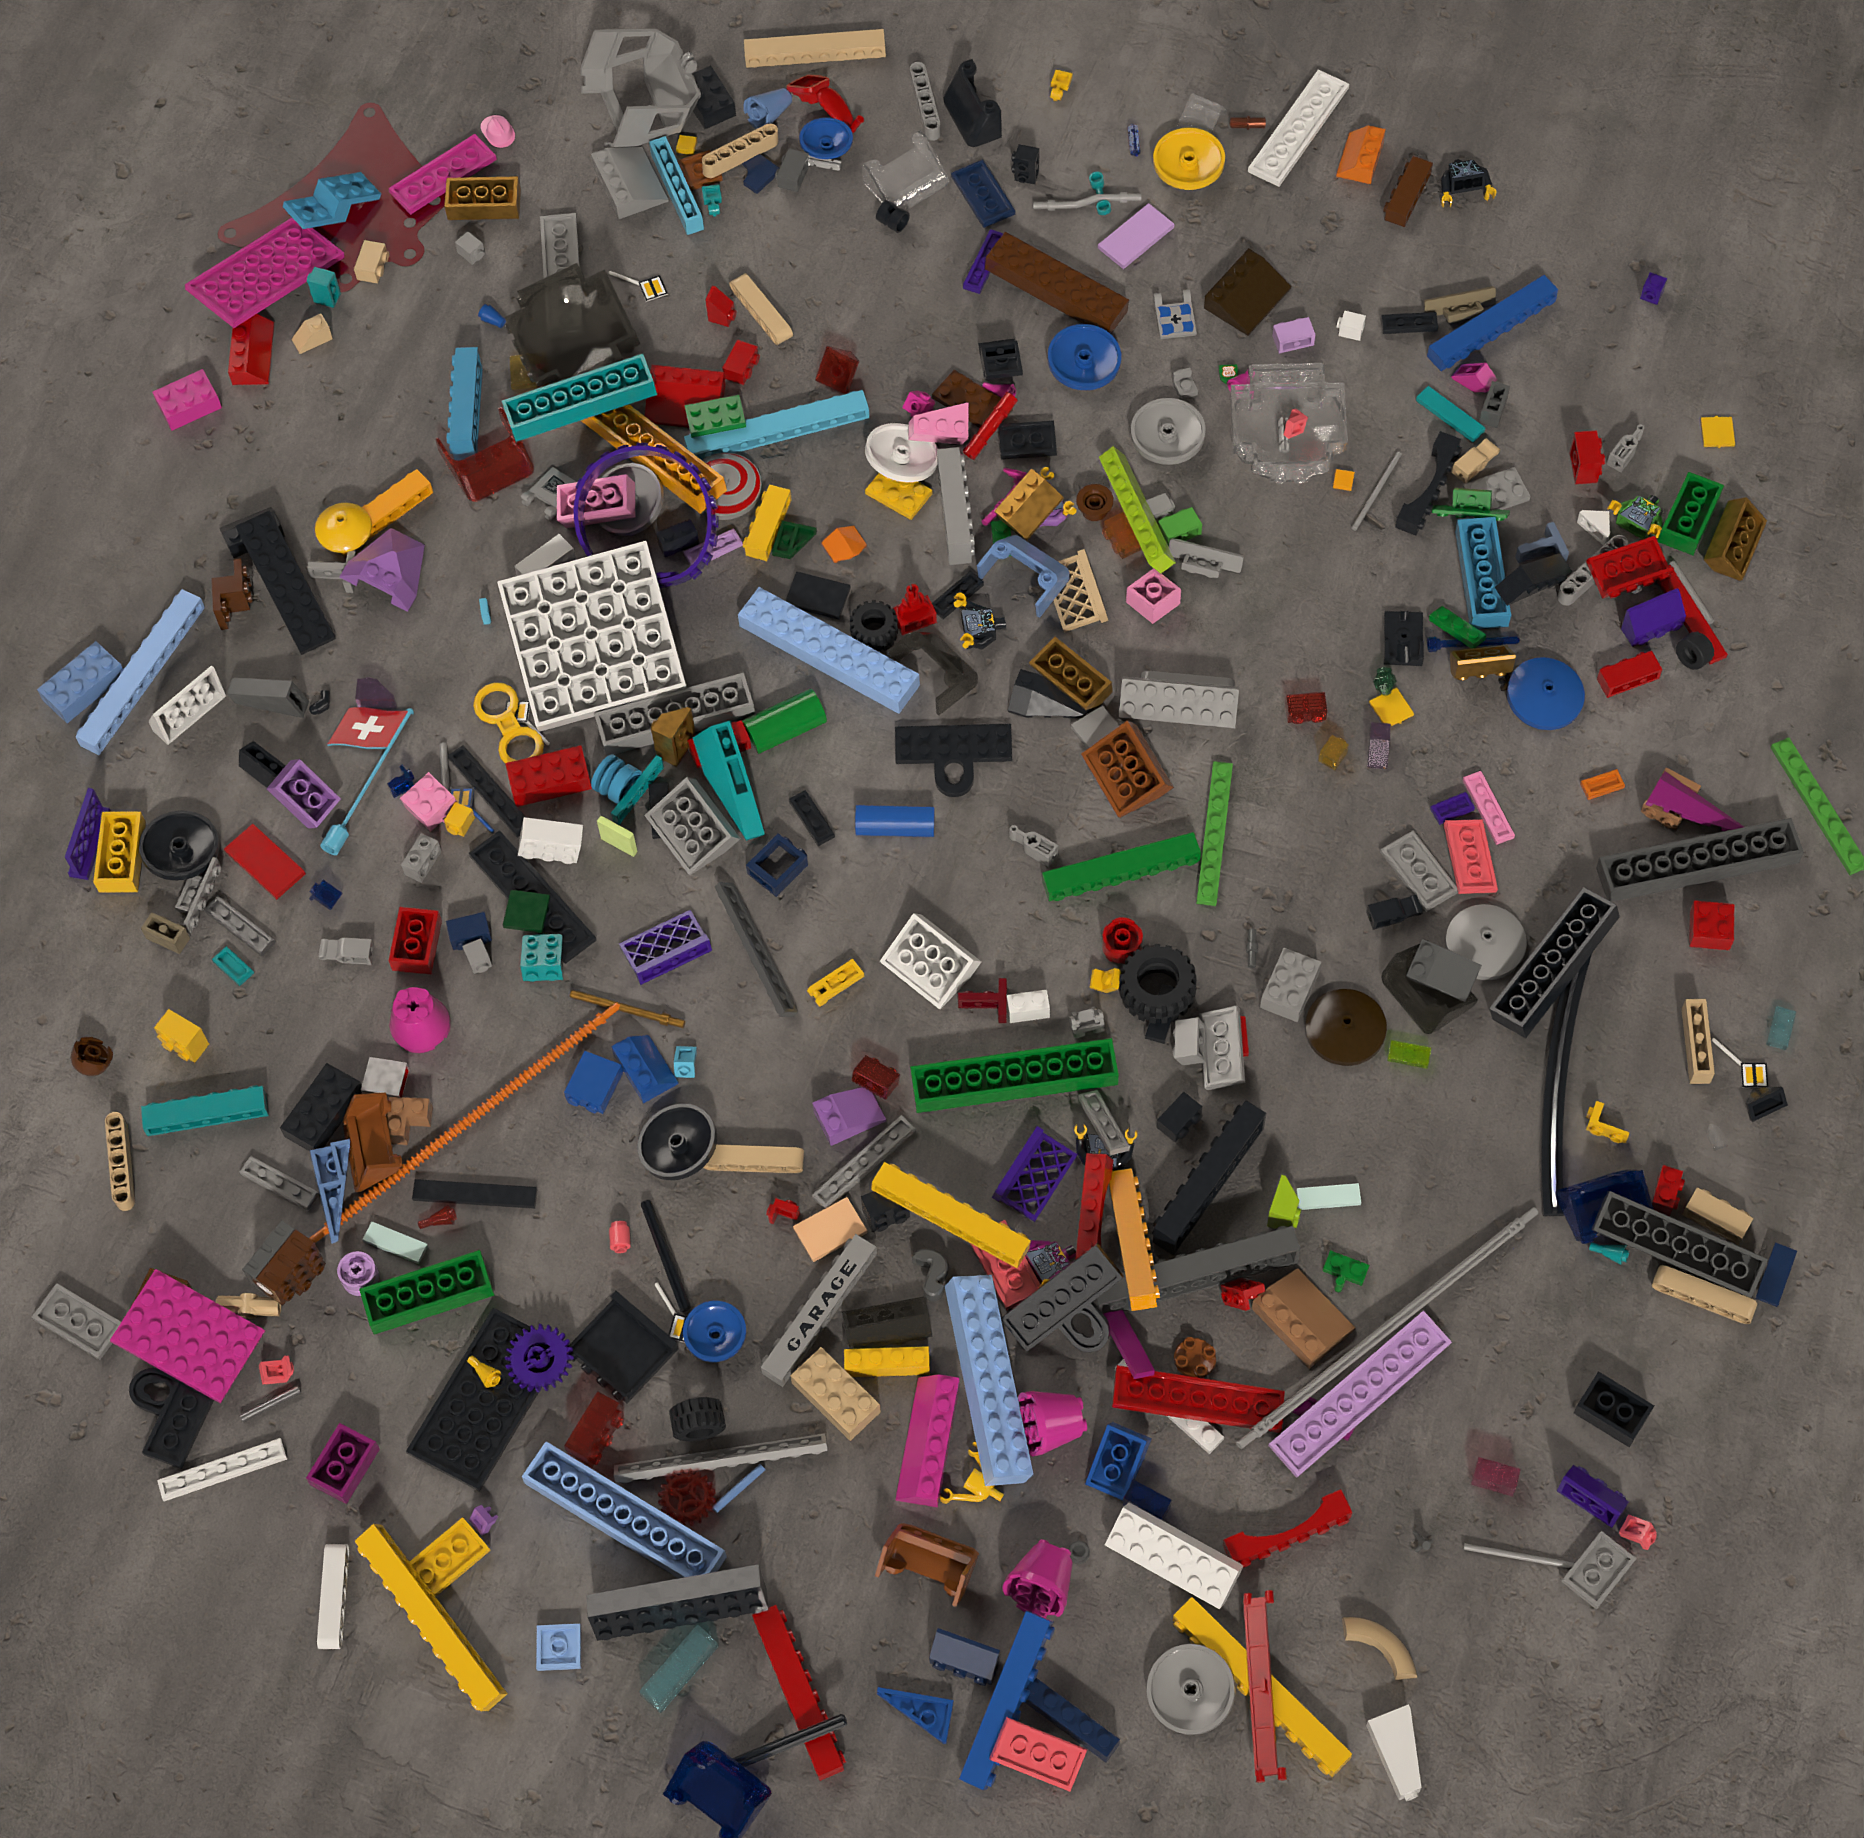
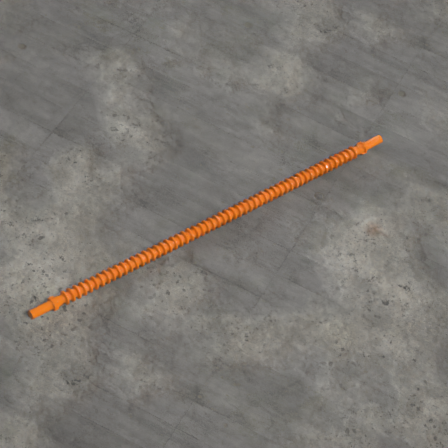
[309,1002,620,1243]

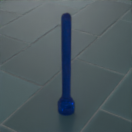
[1427,636,1520,652]

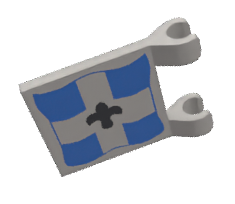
[1153,289,1197,339]

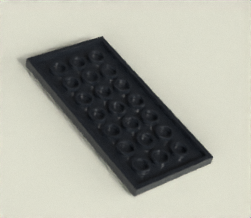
[406,1308,554,1492]

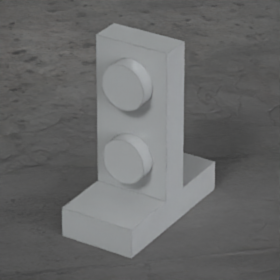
[308,551,357,593]

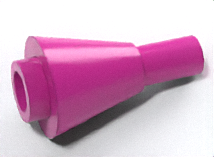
[1227,368,1255,395]
[982,382,1016,398]

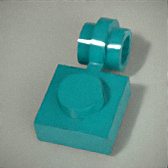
[702,185,722,217]

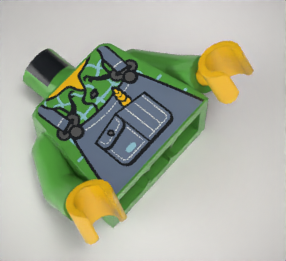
[1607,495,1662,540]

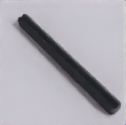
[641,1200,691,1312]
[725,1714,847,1773]

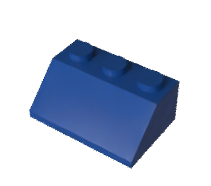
[611,1035,678,1103]

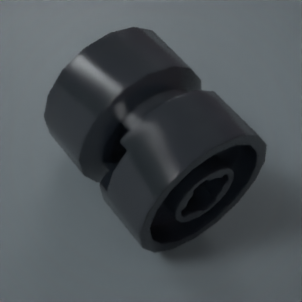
[876,200,910,233]

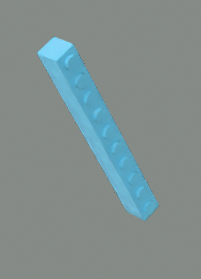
[684,390,870,460]

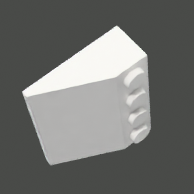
[149,665,226,745]
[880,913,981,1009]

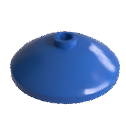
[799,118,853,159]
[683,1301,746,1362]

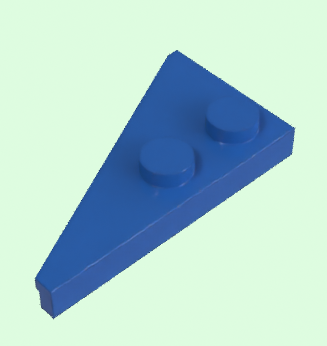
[877,1687,954,1744]

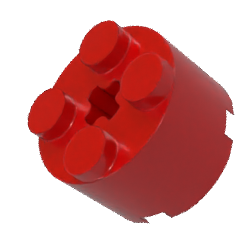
[1102,917,1143,964]

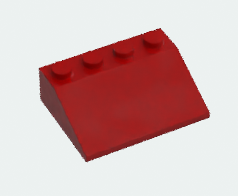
[644,365,726,428]

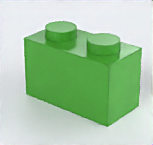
[1158,507,1202,547]

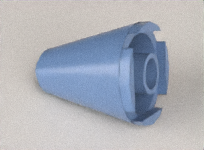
[743,88,792,129]

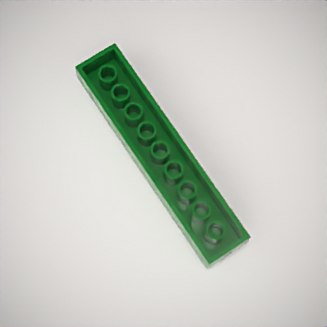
[910,1038,1119,1113]

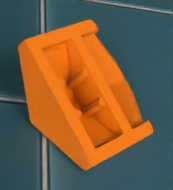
[821,526,867,563]

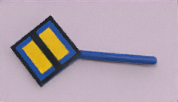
[450,787,494,833]

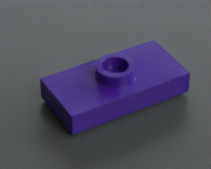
[1430,792,1475,825]

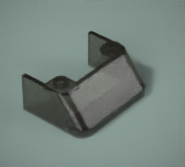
[887,632,978,715]

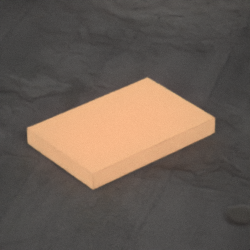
[793,1197,867,1262]

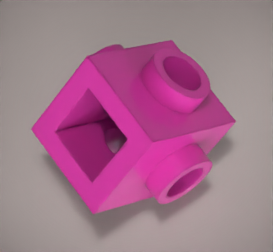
[902,390,935,417]

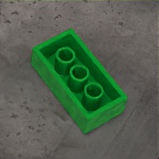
[1658,472,1724,556]

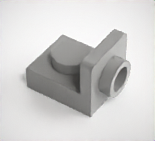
[1173,368,1198,400]

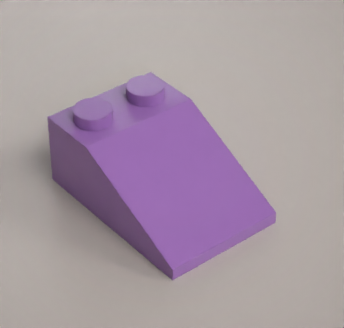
[812,1086,886,1146]

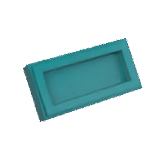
[212,946,254,986]

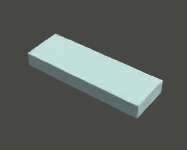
[1296,1183,1361,1210]
[362,1222,428,1264]

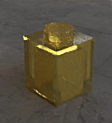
[1318,735,1349,770]

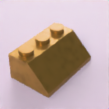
[994,469,1064,541]
[1450,645,1516,680]
[651,707,696,767]

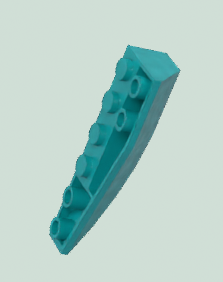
[692,721,765,841]

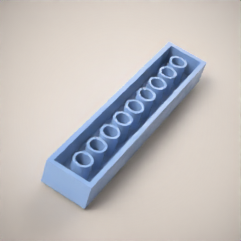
[738,587,920,714]
[945,1275,1033,1486]
[522,1441,727,1578]

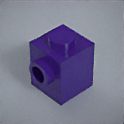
[1640,272,1667,305]

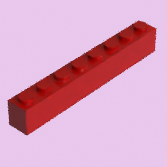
[752,1605,846,1781]

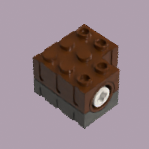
[242,1220,326,1306]

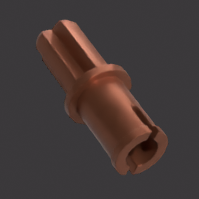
[1230,116,1266,130]

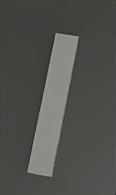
[812,1115,916,1209]

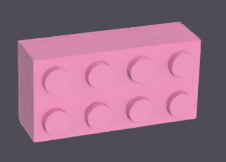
[557,474,635,528]

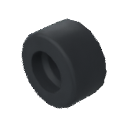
[1676,632,1714,670]

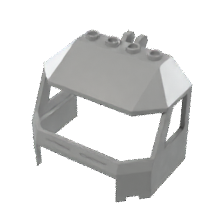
[580,29,701,147]

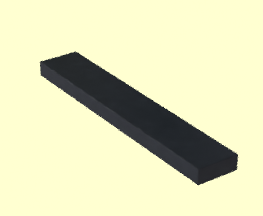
[448,745,527,838]
[412,1179,538,1209]

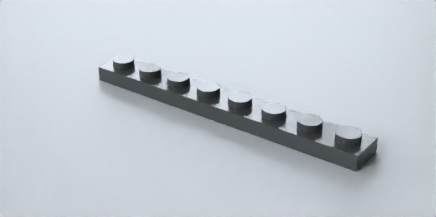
[715,882,798,1017]

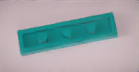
[1416,386,1486,443]
[611,755,664,825]

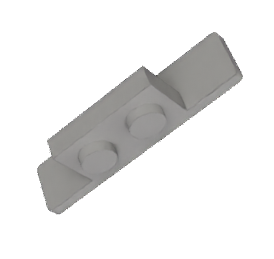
[1169,538,1244,578]
[175,857,221,933]

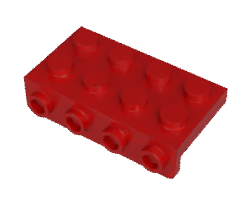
[1586,536,1675,599]

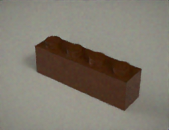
[1383,156,1433,227]

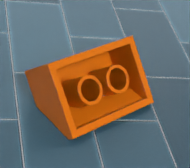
[1336,125,1386,184]

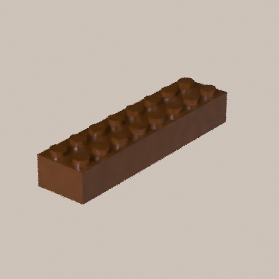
[985,232,1129,334]

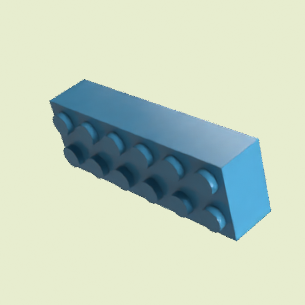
[447,347,483,461]
[1455,517,1511,629]

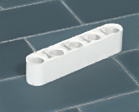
[317,1544,349,1649]

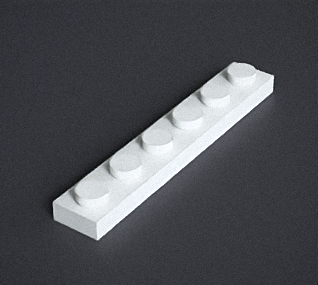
[1115,1359,1224,1454]

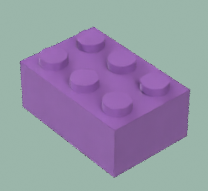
[267,759,341,828]

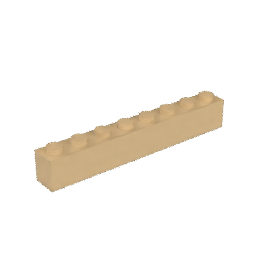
[744,29,886,68]

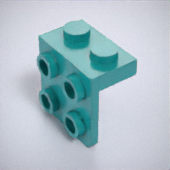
[520,934,563,982]

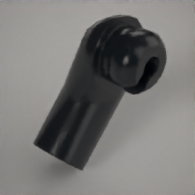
[309,690,330,715]

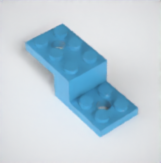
[283,172,381,229]

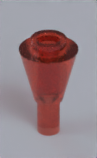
[418,1205,457,1229]

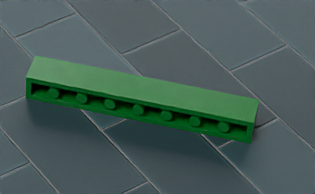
[1042,832,1201,902]

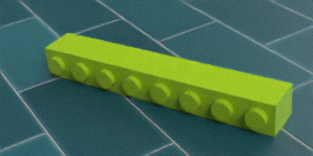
[1099,446,1176,574]

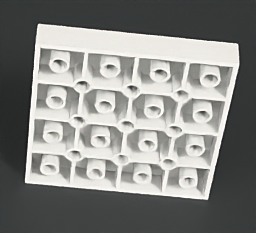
[497,541,687,732]

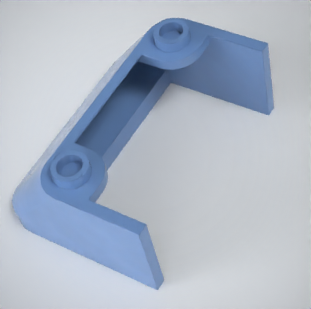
[977,535,1070,618]

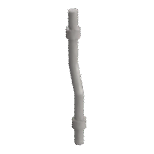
[1033,192,1141,211]

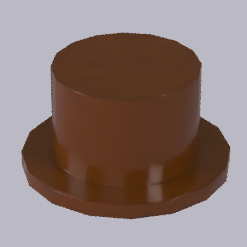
[1076,484,1114,521]

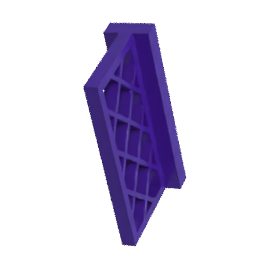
[65,788,111,880]
[619,910,712,985]
[992,1126,1077,1222]

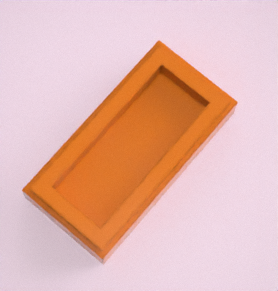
[1580,769,1625,800]

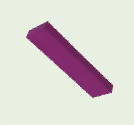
[1103,1310,1155,1379]

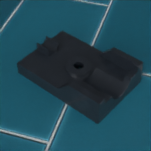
[1384,610,1424,666]

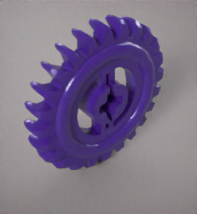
[505,1323,574,1393]

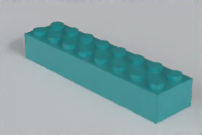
[502,354,657,442]

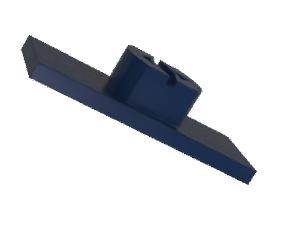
[1755,1242,1797,1307]

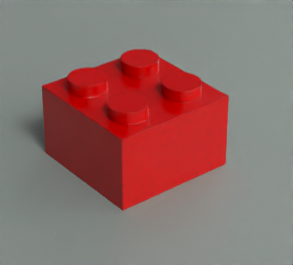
[1569,430,1605,484]
[1689,900,1735,951]

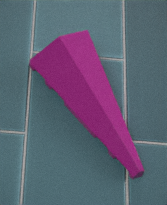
[1645,771,1744,832]

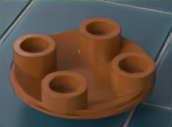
[1174,1337,1216,1378]

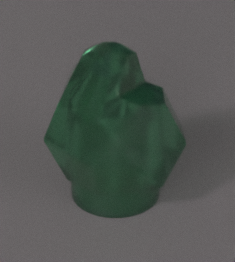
[1373,667,1397,696]

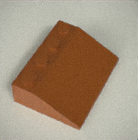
[1081,720,1174,818]

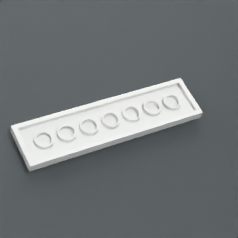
[1248,70,1349,187]

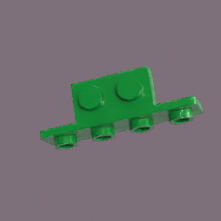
[1432,488,1510,521]

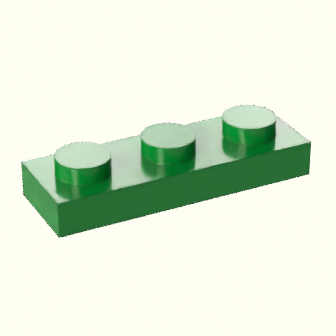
[1429,606,1486,649]

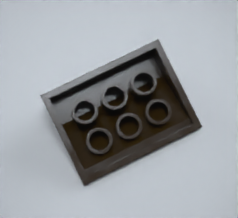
[1204,248,1292,336]

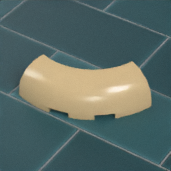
[1342,1617,1417,1680]

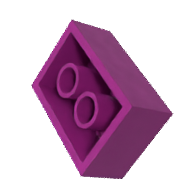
[306,1423,380,1504]

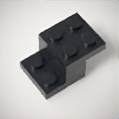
[978,338,1023,380]

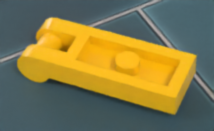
[807,959,864,1007]

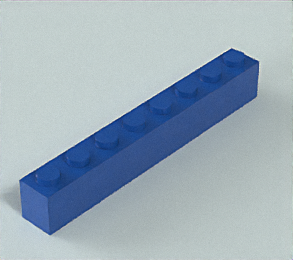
[1427,275,1558,371]
[959,1611,1055,1790]

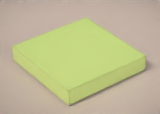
[597,816,637,857]

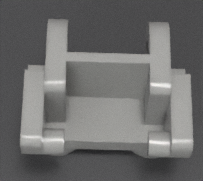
[1069,1007,1105,1038]

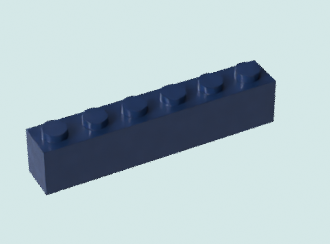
[999,1677,1120,1763]

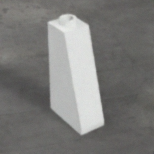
[1366,1704,1422,1801]

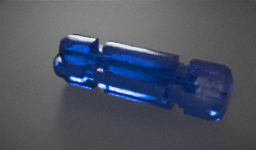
[1128,124,1141,157]

